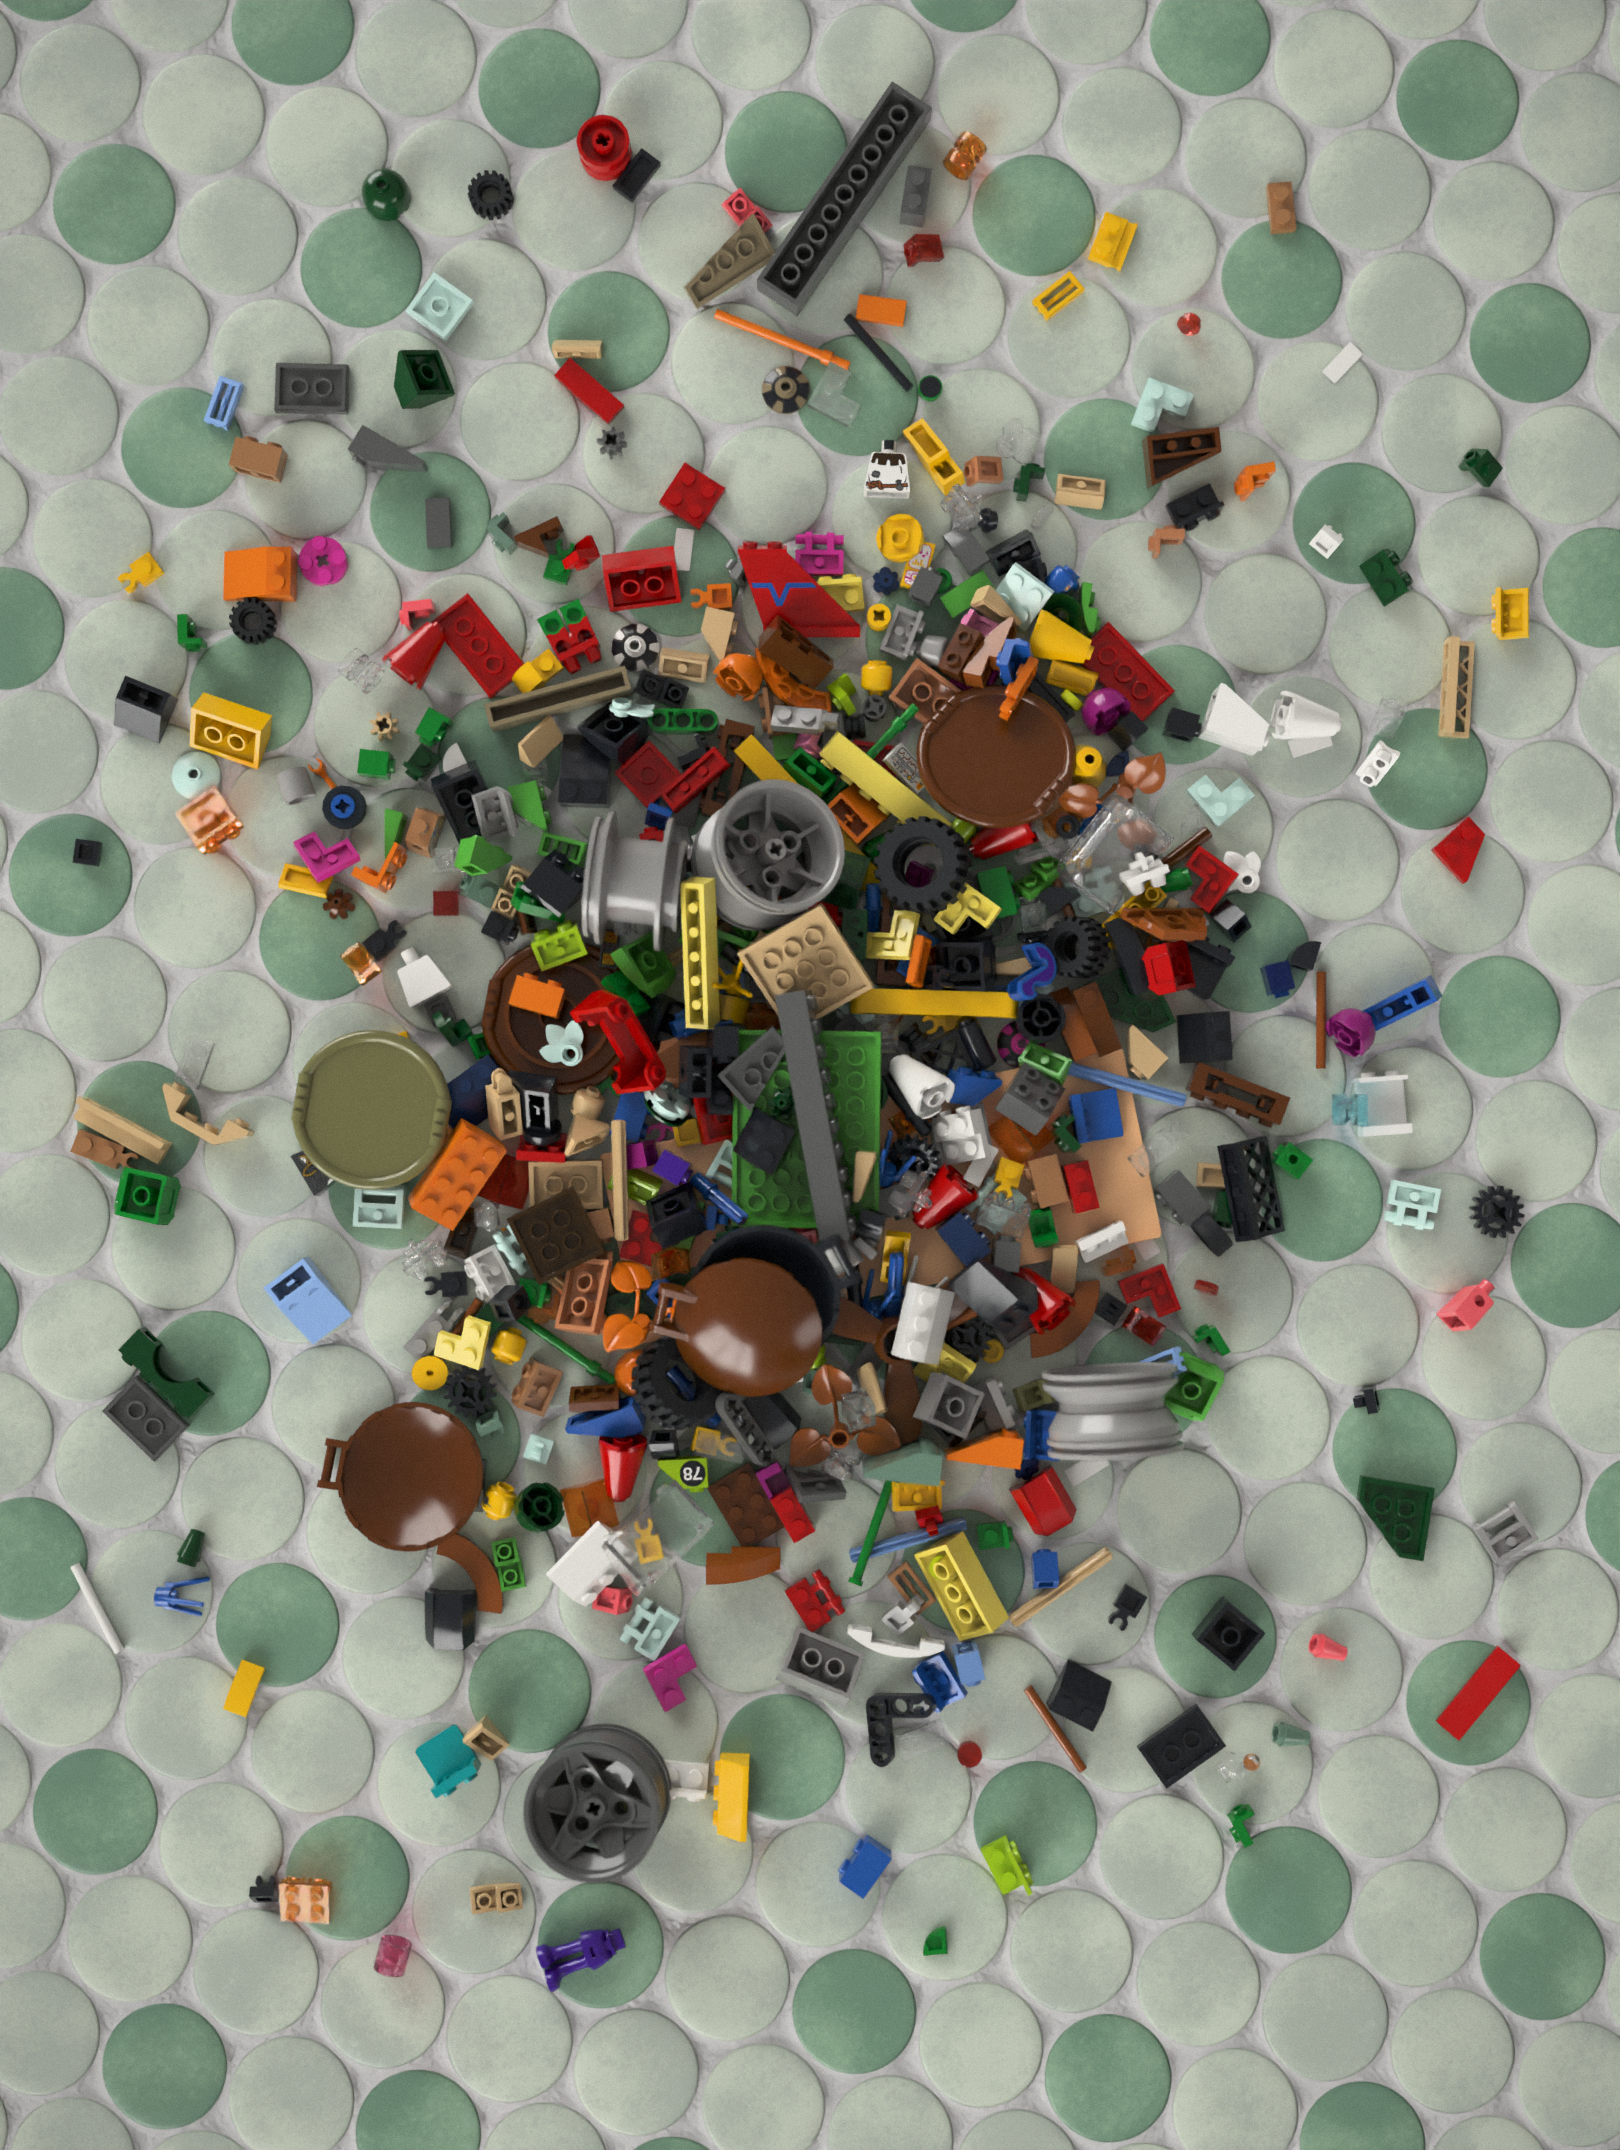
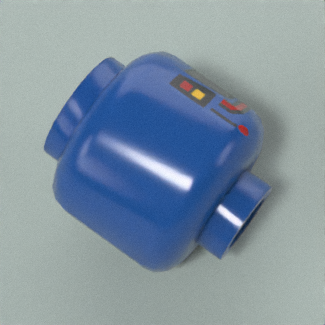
[1044,565,1080,596]

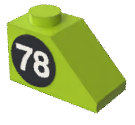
[658,1455,709,1492]

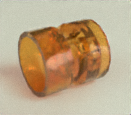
[943,131,987,180]

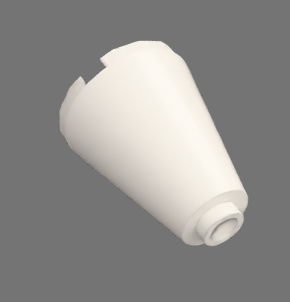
[1271,691,1342,740]
[889,1054,955,1119]

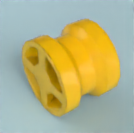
[867,603,891,632]

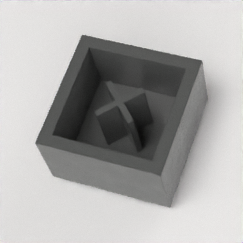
[995,1062,1065,1136]

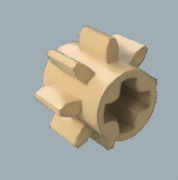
[369,711,400,742]

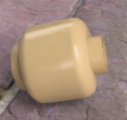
[570,1086,605,1120]

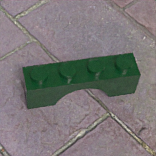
[118,1327,215,1418]

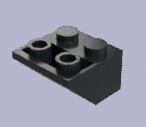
[114,676,178,744]
[508,1070,559,1133]

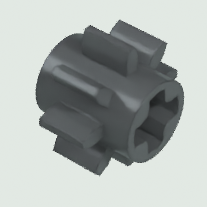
[597,426,628,459]

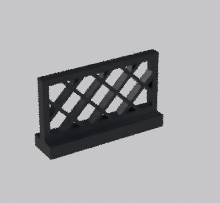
[1217,1136,1285,1242]

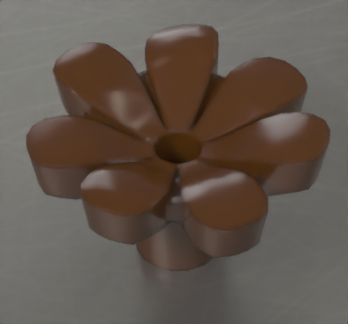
[323,889,355,920]

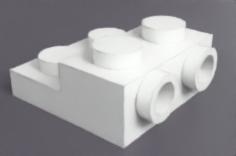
[931,1106,991,1165]

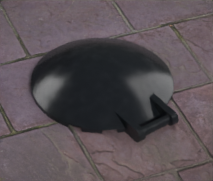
[692,1225,862,1347]

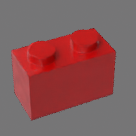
[1061,1160,1100,1214]
[770,1485,816,1543]

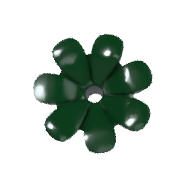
[768,1087,796,1120]

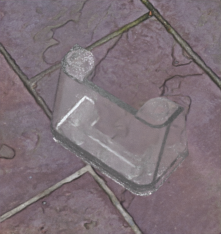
[1057,795,1174,916]
[602,1480,715,1598]

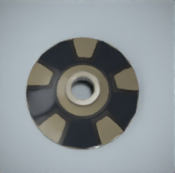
[762,366,810,414]

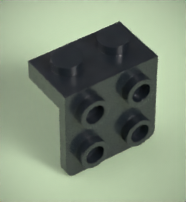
[1186,936,1235,1000]

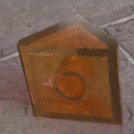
[988,1115,1054,1164]
[560,1478,619,1537]

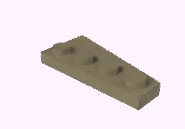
[683,213,775,309]

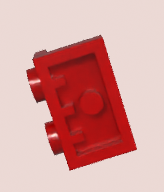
[516,1133,568,1163]

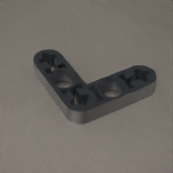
[866,1693,937,1767]

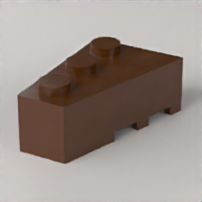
[1142,427,1222,489]
[758,615,834,689]

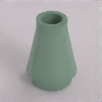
[1272,1722,1311,1747]

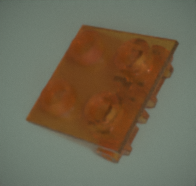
[278,1876,332,1924]

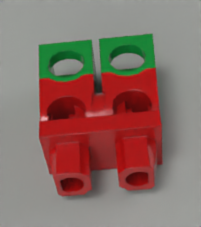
[537,598,602,675]

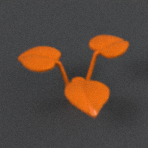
[603,1261,677,1352]

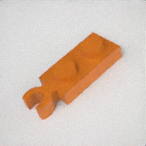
[998,656,1039,721]

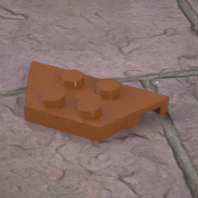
[1120,908,1207,942]

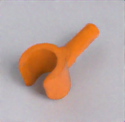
[308,758,337,789]

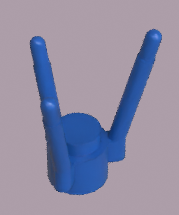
[669,1008,733,1039]
[879,1130,916,1187]
[863,1269,904,1320]
[154,1577,210,1616]

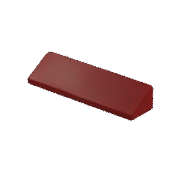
[1436,1646,1521,1741]

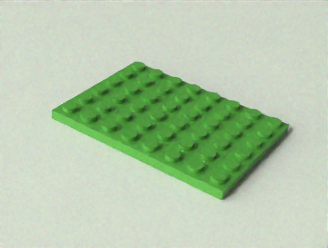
[732,1030,882,1228]

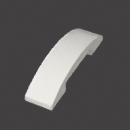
[847,1623,945,1658]

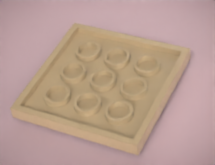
[737,902,874,1019]

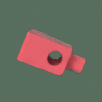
[1436,1279,1495,1331]

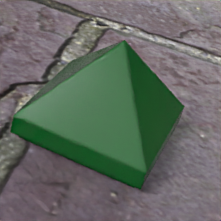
[467,1032,491,1060]

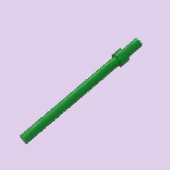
[823,703,920,805]
[517,1314,615,1385]

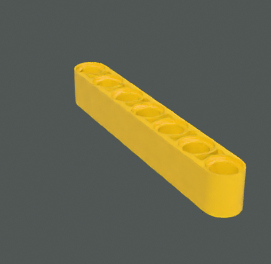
[850,989,1018,1018]

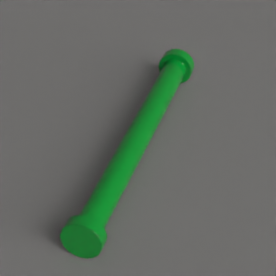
[848,1480,892,1586]

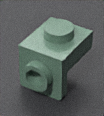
[487,512,517,555]
[459,874,500,909]

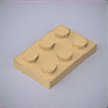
[528,1159,604,1209]

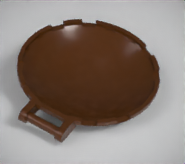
[650,1258,823,1396]
[317,1402,484,1552]

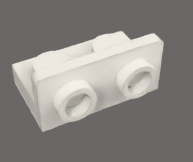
[1075,1220,1129,1263]
[464,1244,516,1304]
[664,1760,709,1802]

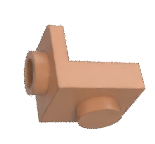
[1148,525,1185,558]

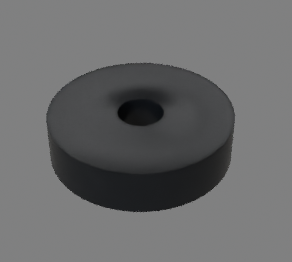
[523,1119,562,1146]

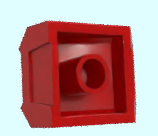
[1142,940,1196,995]
[1009,1465,1077,1537]

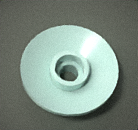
[172,752,221,800]

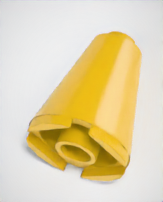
[1029,609,1094,663]
[1071,745,1107,788]

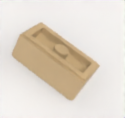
[552,340,603,359]
[1054,474,1106,510]
[658,647,710,683]
[518,715,563,768]
[857,1362,888,1416]

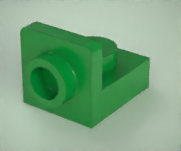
[177,614,207,652]
[519,1277,552,1308]
[1191,1324,1231,1357]
[976,1520,1014,1550]

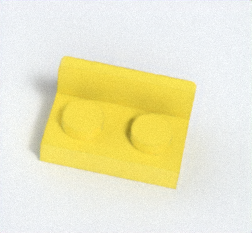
[817,574,865,612]

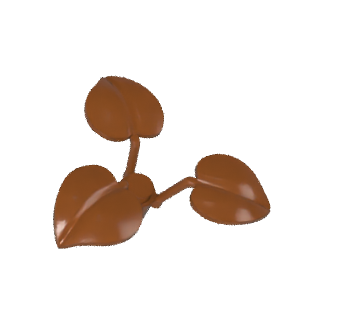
[1058,752,1166,851]
[790,1364,901,1467]

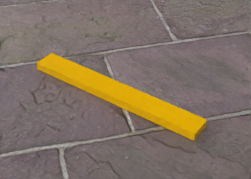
[733,734,880,893]

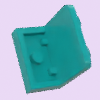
[415,1724,482,1798]

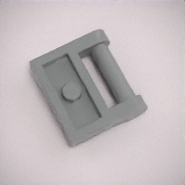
[1471,1500,1539,1565]

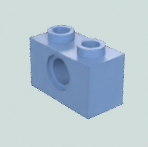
[951,1640,985,1687]

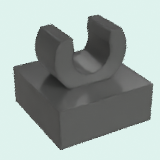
[725,558,748,589]

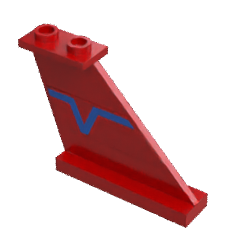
[738,541,860,638]

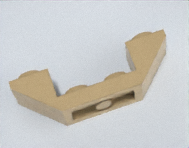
[162,1081,254,1145]

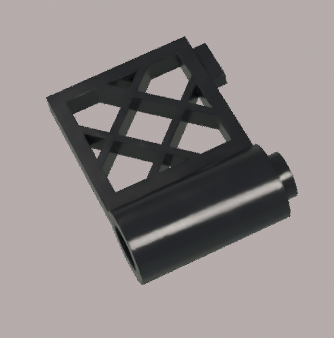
[911,1016,997,1077]

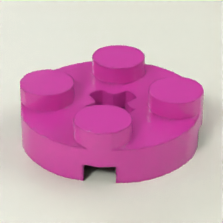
[298,536,348,586]

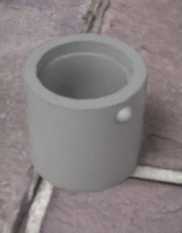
[276,767,316,805]

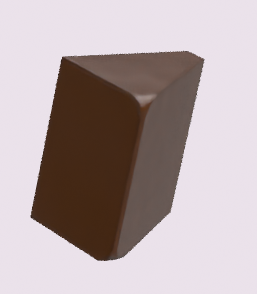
[516,911,537,936]

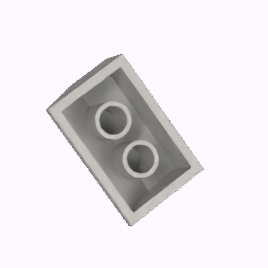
[776,1626,865,1708]

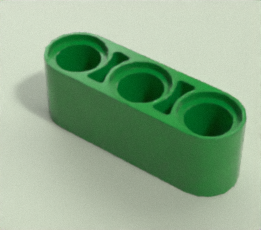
[648,708,719,735]

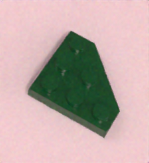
[1079,968,1176,1033]
[1356,1475,1435,1561]

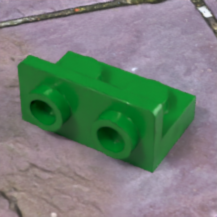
[510,881,566,923]

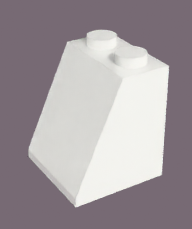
[1198,683,1271,756]

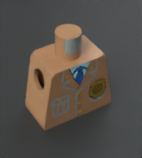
[405,807,446,859]

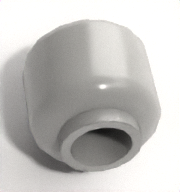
[916,634,950,668]

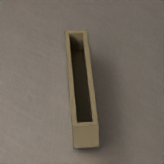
[484,666,634,733]

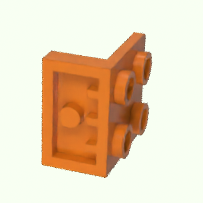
[351,842,408,893]

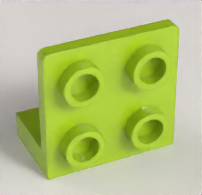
[531,919,588,971]
[980,1835,1034,1896]

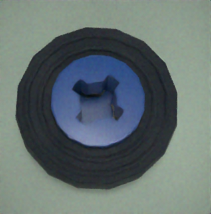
[322,786,367,829]

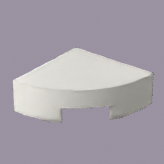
[443,743,467,773]

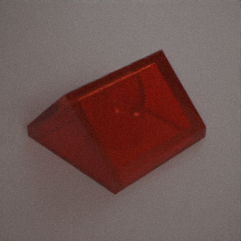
[477,1154,529,1210]

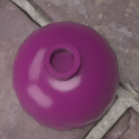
[1081,688,1131,736]
[1325,1008,1376,1057]

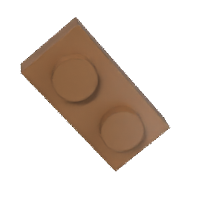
[1266,181,1296,234]

